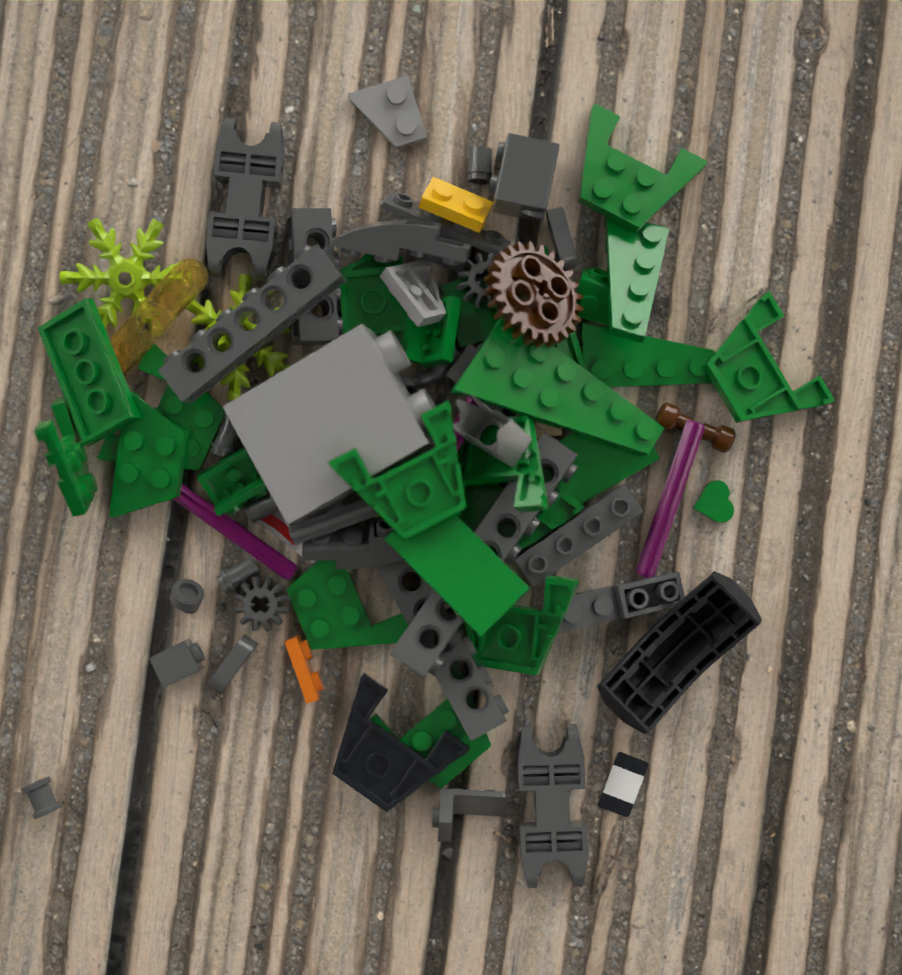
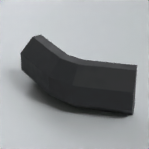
[597,571,762,734]

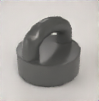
[169,579,204,614]

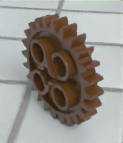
[484,242,583,348]

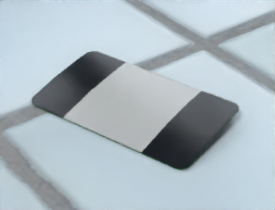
[599,752,648,817]

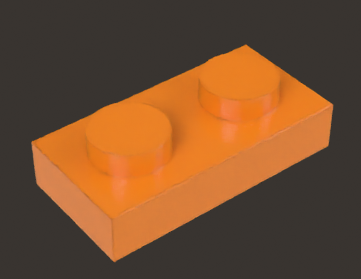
[284,635,325,704]

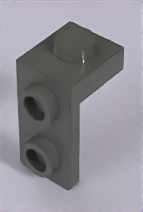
[432,788,507,842]

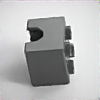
[488,133,560,222]

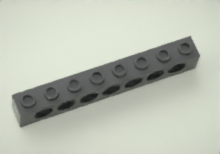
[390,432,578,679]

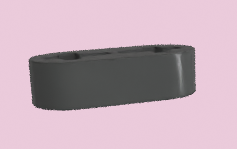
[546,206,578,270]
[207,634,258,694]

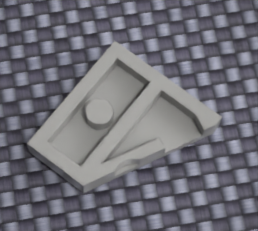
[348,75,427,150]
[380,259,446,327]

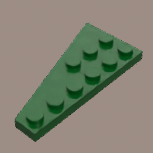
[451,318,664,457]

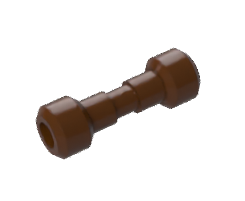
[655,402,736,453]

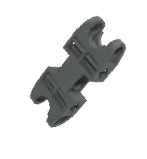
[206,117,285,282]
[517,724,588,888]

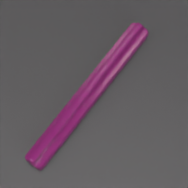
[636,420,705,578]
[173,484,298,580]

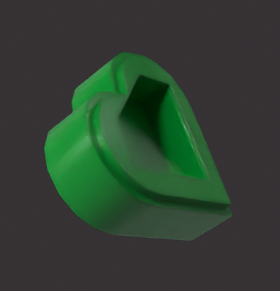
[692,480,734,523]

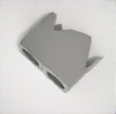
[453,394,532,468]

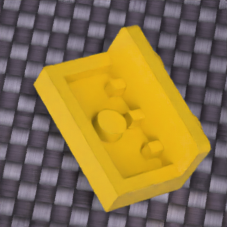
[418,177,493,233]

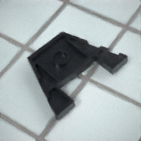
[332,672,470,812]

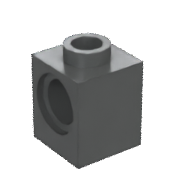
[149,638,205,688]

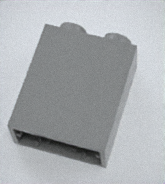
[223,324,436,525]

